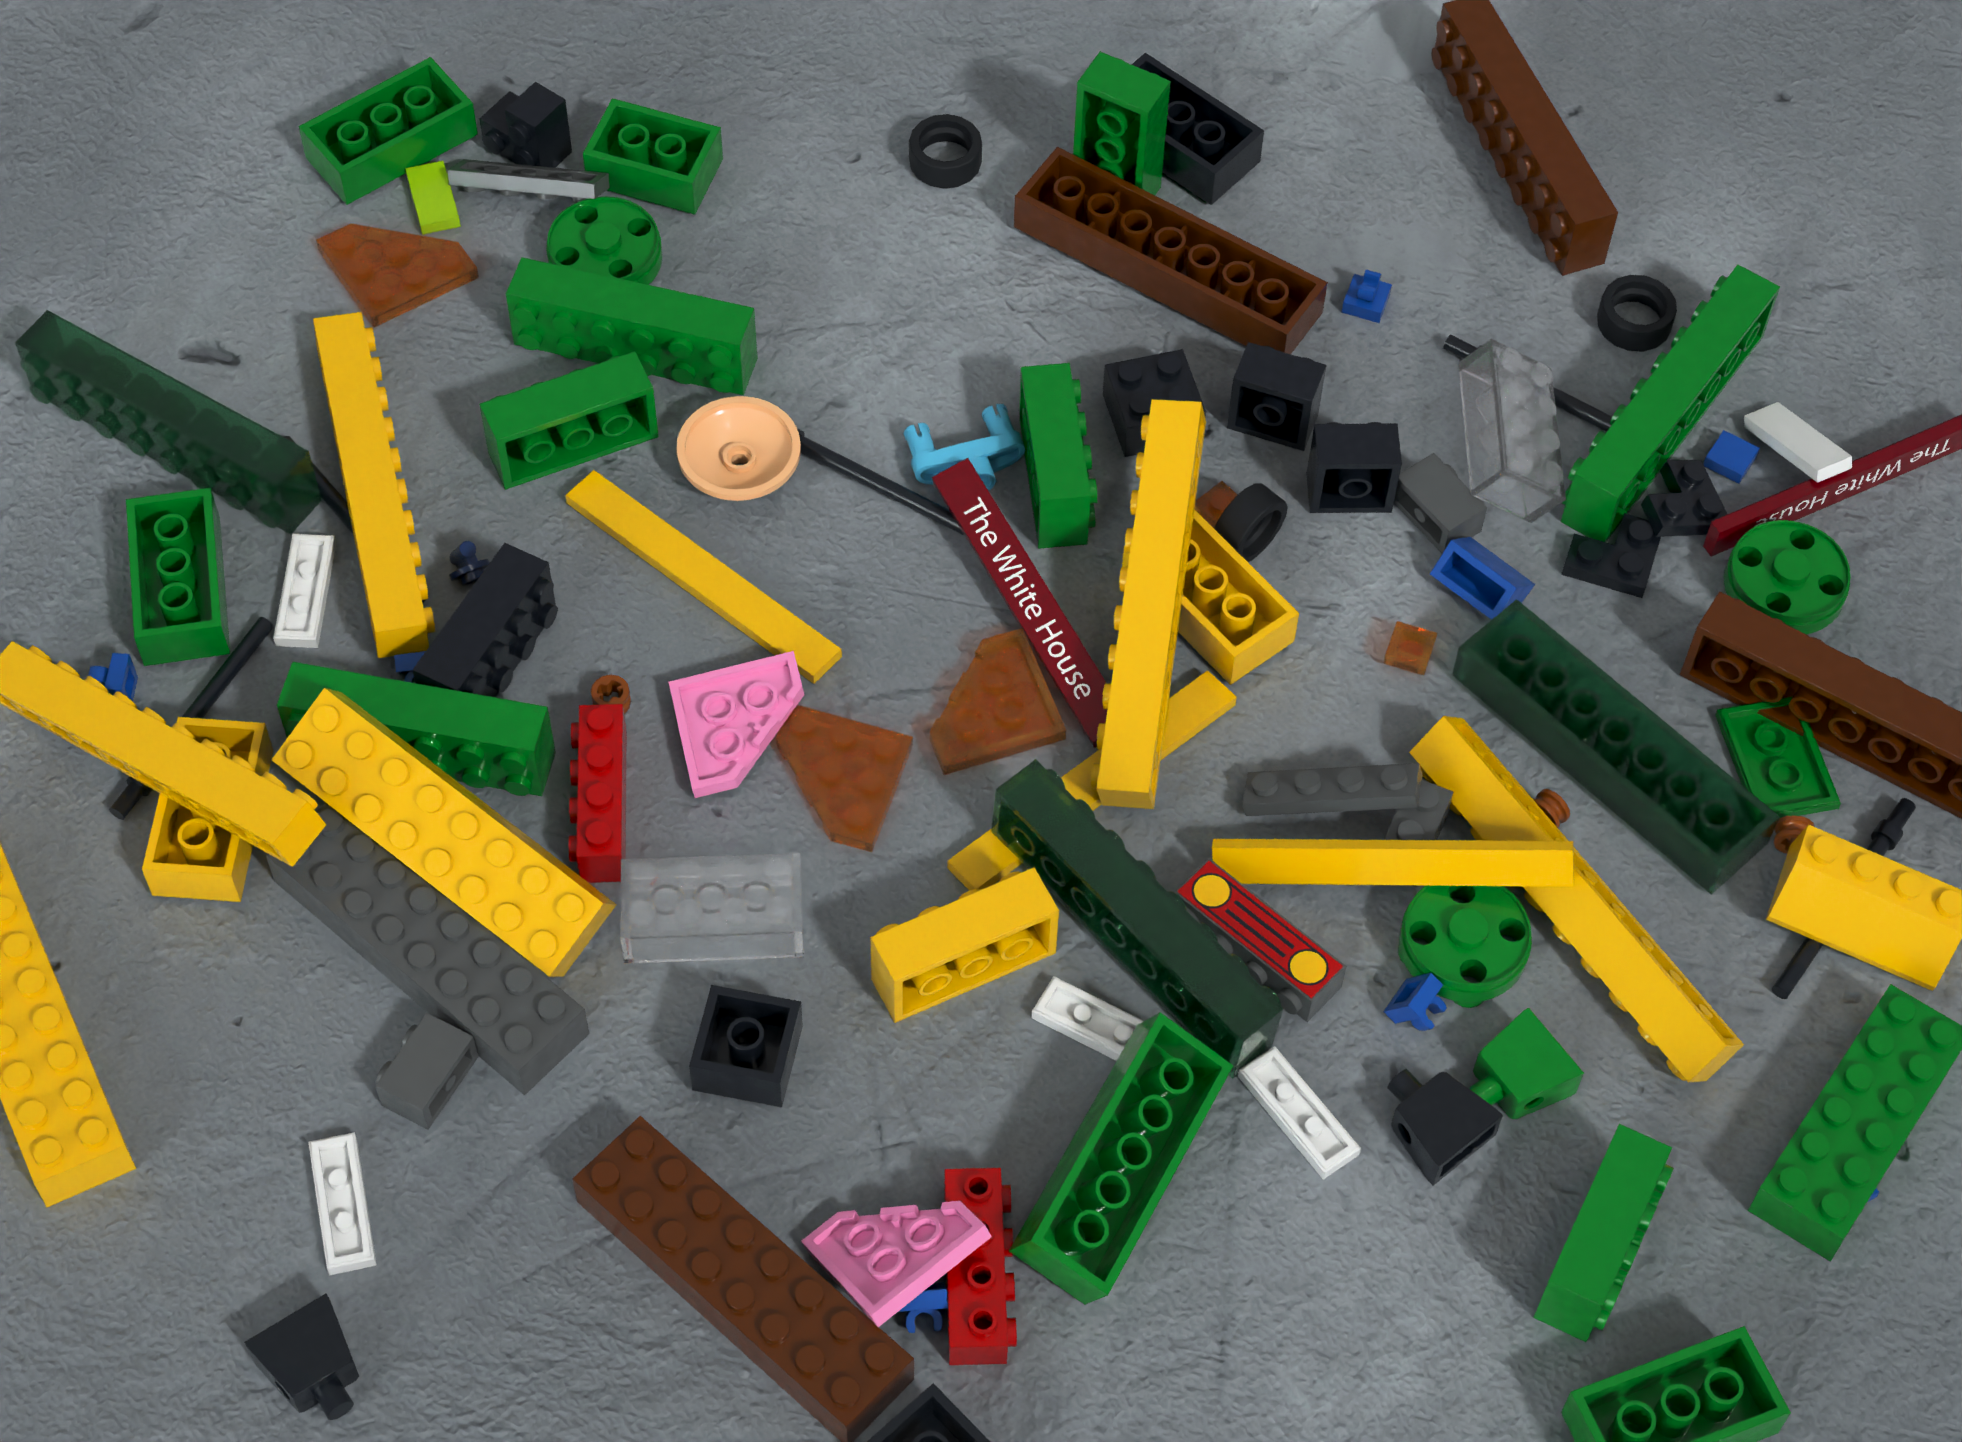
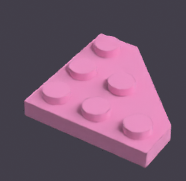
[668,651,804,798]
[801,1201,992,1327]

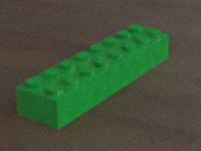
[1561,265,1780,542]

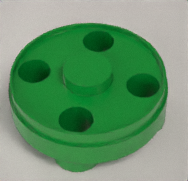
[546,196,662,285]
[1723,520,1850,635]
[1398,886,1532,1008]

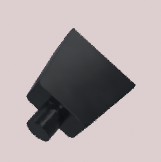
[1387,1069,1503,1186]
[244,1294,359,1420]

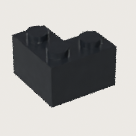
[479,82,572,168]

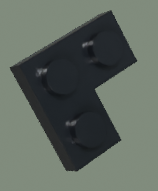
[1641,460,1727,537]
[1561,513,1661,598]

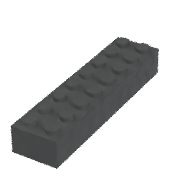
[266,803,589,1095]

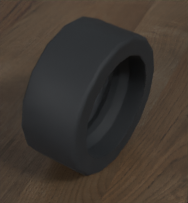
[909,114,982,189]
[1597,275,1677,352]
[1214,483,1288,562]

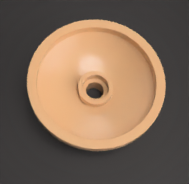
[677,396,801,501]

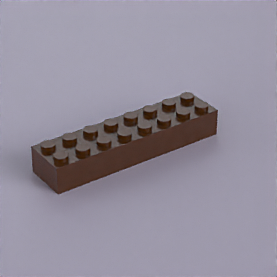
[1431,0,1618,276]
[1014,147,1328,354]
[1680,591,1962,819]
[572,1116,914,1442]

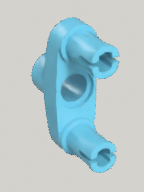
[903,404,1025,491]

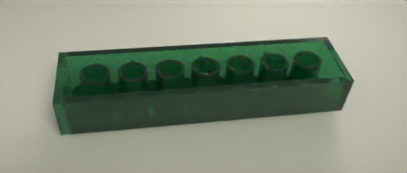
[15,310,322,534]
[1452,599,1780,895]
[991,759,1284,1079]

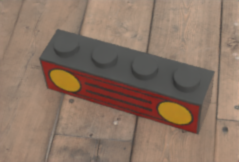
[1171,858,1347,1022]

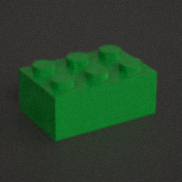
[583,98,723,214]

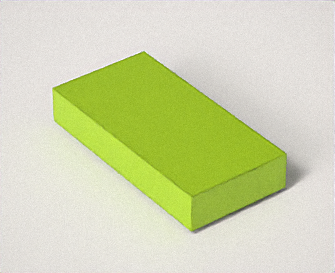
[405,161,461,235]

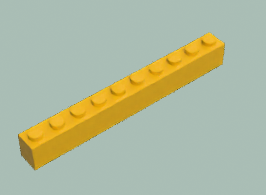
[313,312,435,658]
[1091,399,1206,809]
[0,641,327,867]
[1409,716,1744,1083]

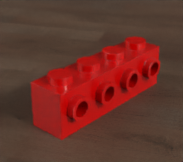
[568,704,627,883]
[944,1168,1017,1365]

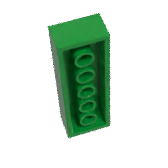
[506,257,758,395]
[277,662,556,796]
[1748,984,1962,1262]
[1009,1012,1234,1305]

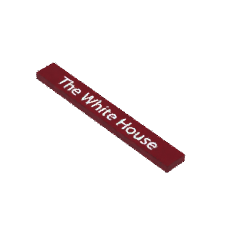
[1703,414,1962,557]
[932,458,1108,748]

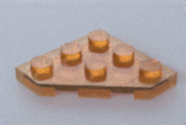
[316,224,479,328]
[930,628,1066,775]
[776,705,913,852]

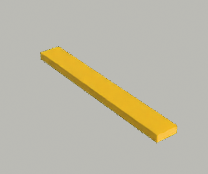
[565,470,842,684]
[947,670,1237,890]
[1211,839,1574,887]

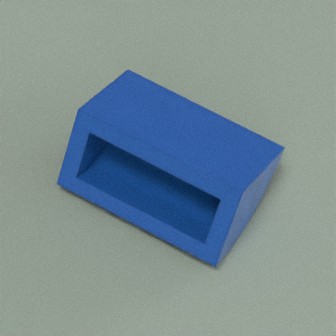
[1430,537,1535,622]

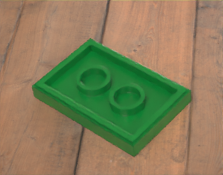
[1715,697,1841,823]

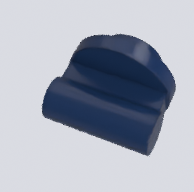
[449,541,490,586]

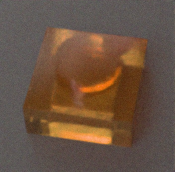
[1194,481,1238,528]
[1384,621,1438,676]

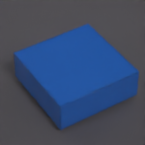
[1703,430,1760,484]

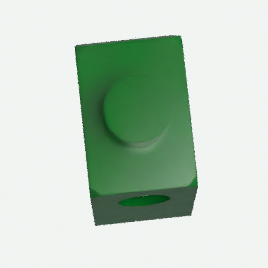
[1468,1008,1584,1119]

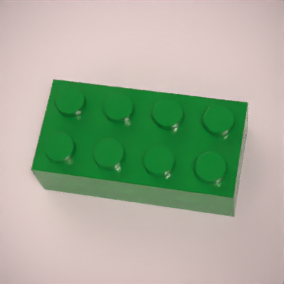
[1073,51,1171,195]
[298,57,478,205]
[479,351,659,490]
[1018,363,1097,549]
[126,488,230,666]
[1533,1124,1674,1342]
[1561,1326,1791,1442]

